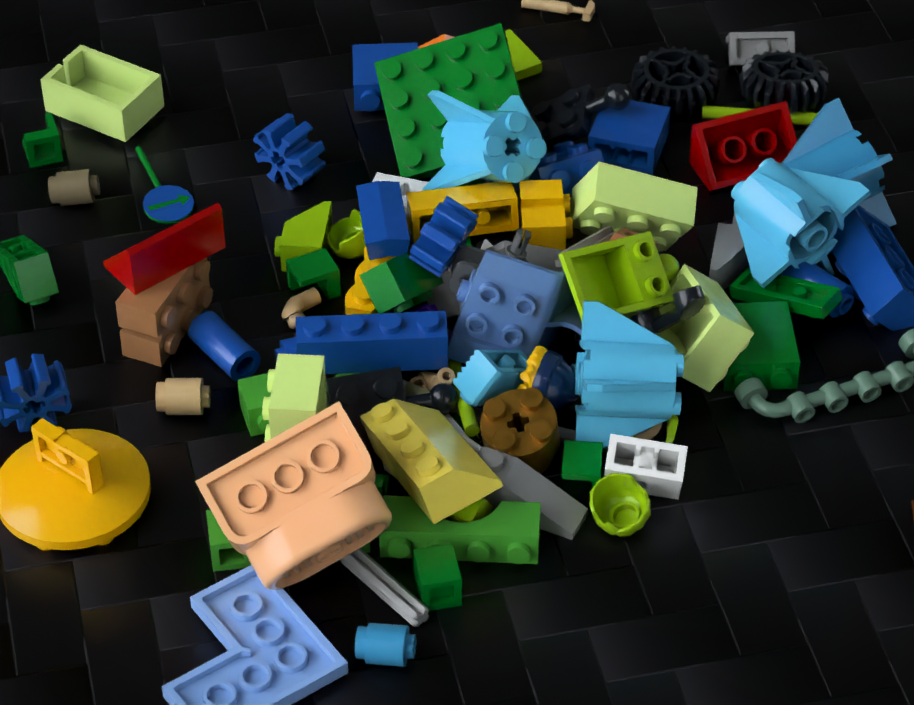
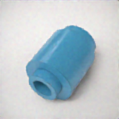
[355,623,417,667]

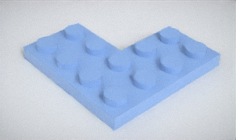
[162,565,348,705]

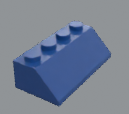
[829,205,914,331]
[296,311,448,374]

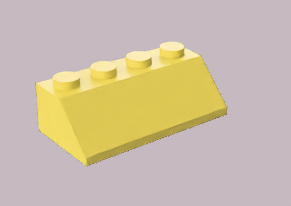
[360,399,503,524]

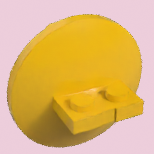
[0,418,151,551]

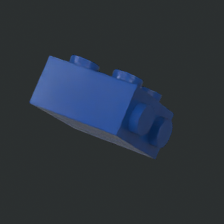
[352,42,418,112]
[588,100,670,175]
[528,141,604,194]

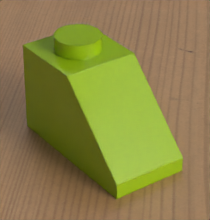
[274,201,333,272]

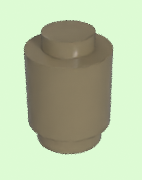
[48,169,100,206]

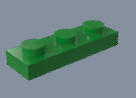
[729,268,842,320]

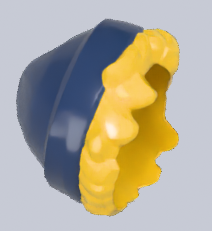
[517,346,579,413]

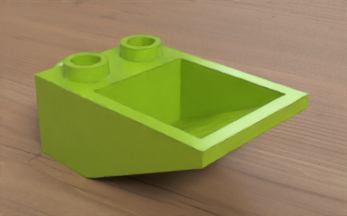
[559,231,680,321]

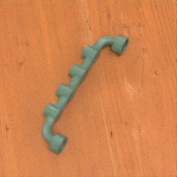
[734,328,914,423]

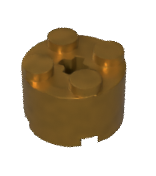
[480,388,561,474]

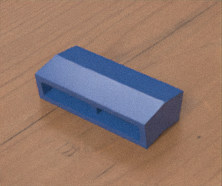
[356,181,410,260]

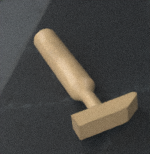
[521,0,595,22]

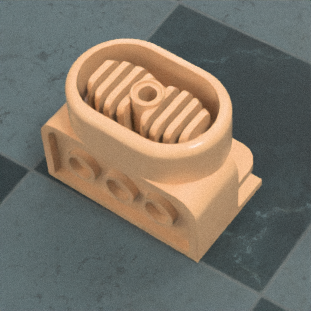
[195,401,392,590]

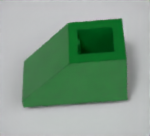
[359,253,444,313]

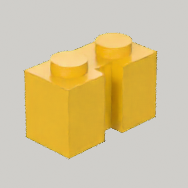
[519,179,573,250]

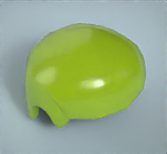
[327,209,366,259]
[589,473,651,537]

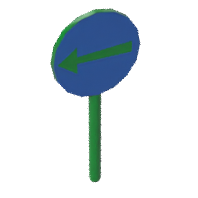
[135,146,194,224]

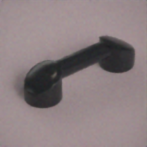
[630,285,705,333]

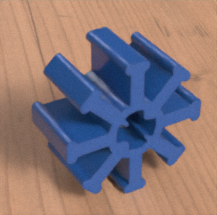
[253,113,326,190]
[409,196,479,278]
[0,354,72,433]

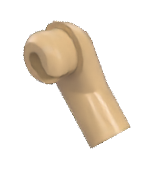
[281,287,321,329]
[409,367,456,390]

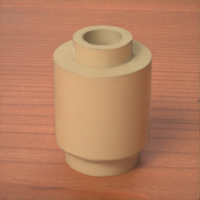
[155,378,211,415]

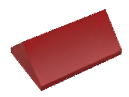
[689,101,797,191]
[103,202,226,295]

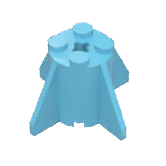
[423,90,547,194]
[731,158,871,288]
[572,300,684,449]

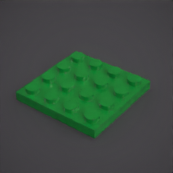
[374,23,522,180]

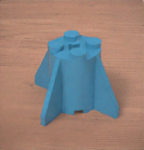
[782,98,897,227]

